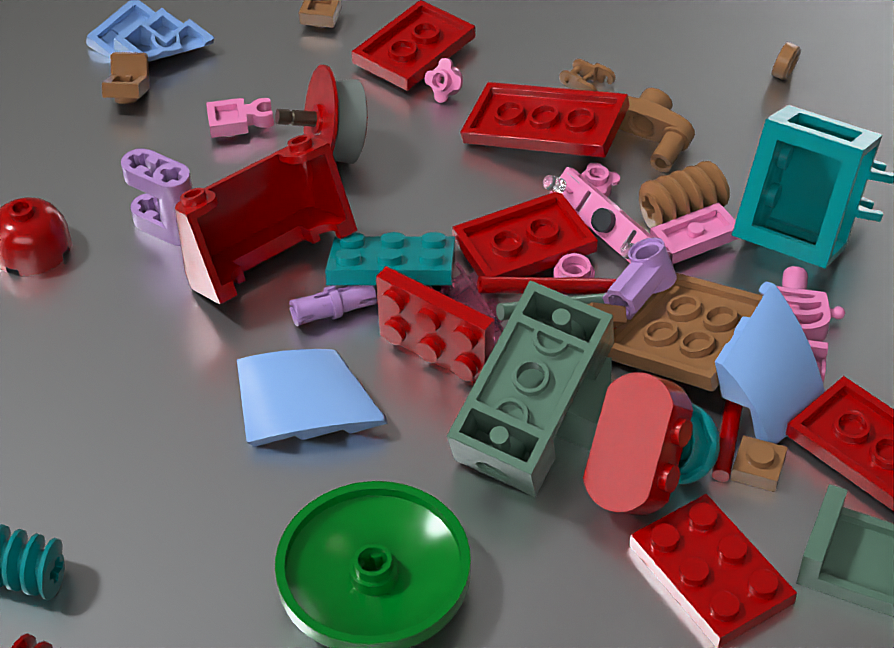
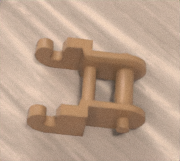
[559,59,616,91]

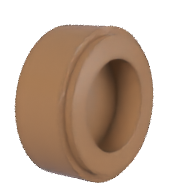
[771,42,801,81]

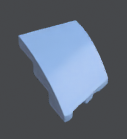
[86,0,215,62]
[715,282,825,444]
[237,349,388,447]

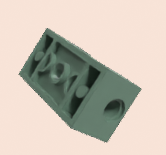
[447,280,614,497]

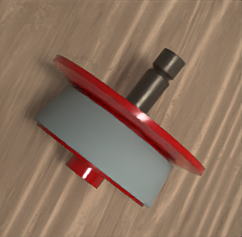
[275,65,367,164]

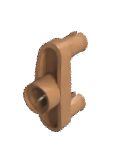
[619,88,695,173]

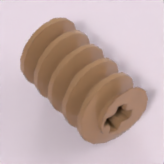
[639,161,730,229]

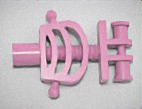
[761,266,845,382]

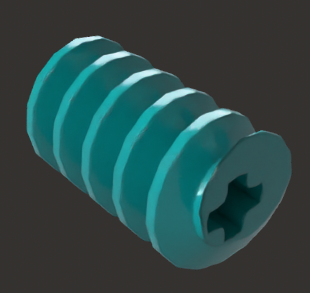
[0,524,65,600]

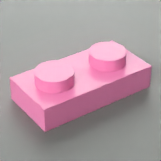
[650,202,739,264]

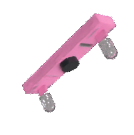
[543,167,672,263]

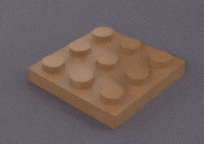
[607,273,762,392]

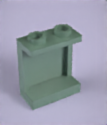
[796,484,894,617]

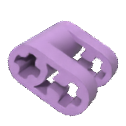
[121,148,193,246]

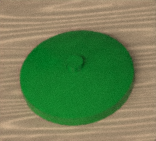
[275,481,471,648]

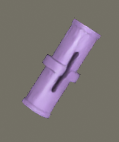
[289,285,377,326]

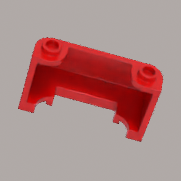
[175,134,358,304]

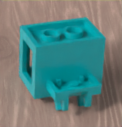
[732,105,894,269]

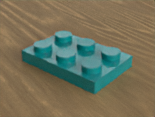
[325,232,455,285]

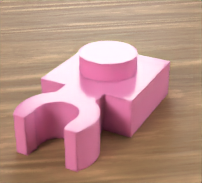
[206,98,274,138]

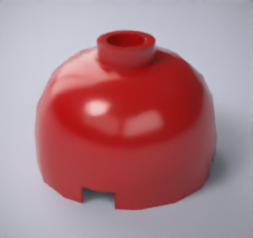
[0,197,72,276]

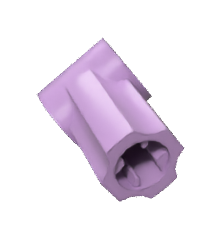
[603,237,677,320]

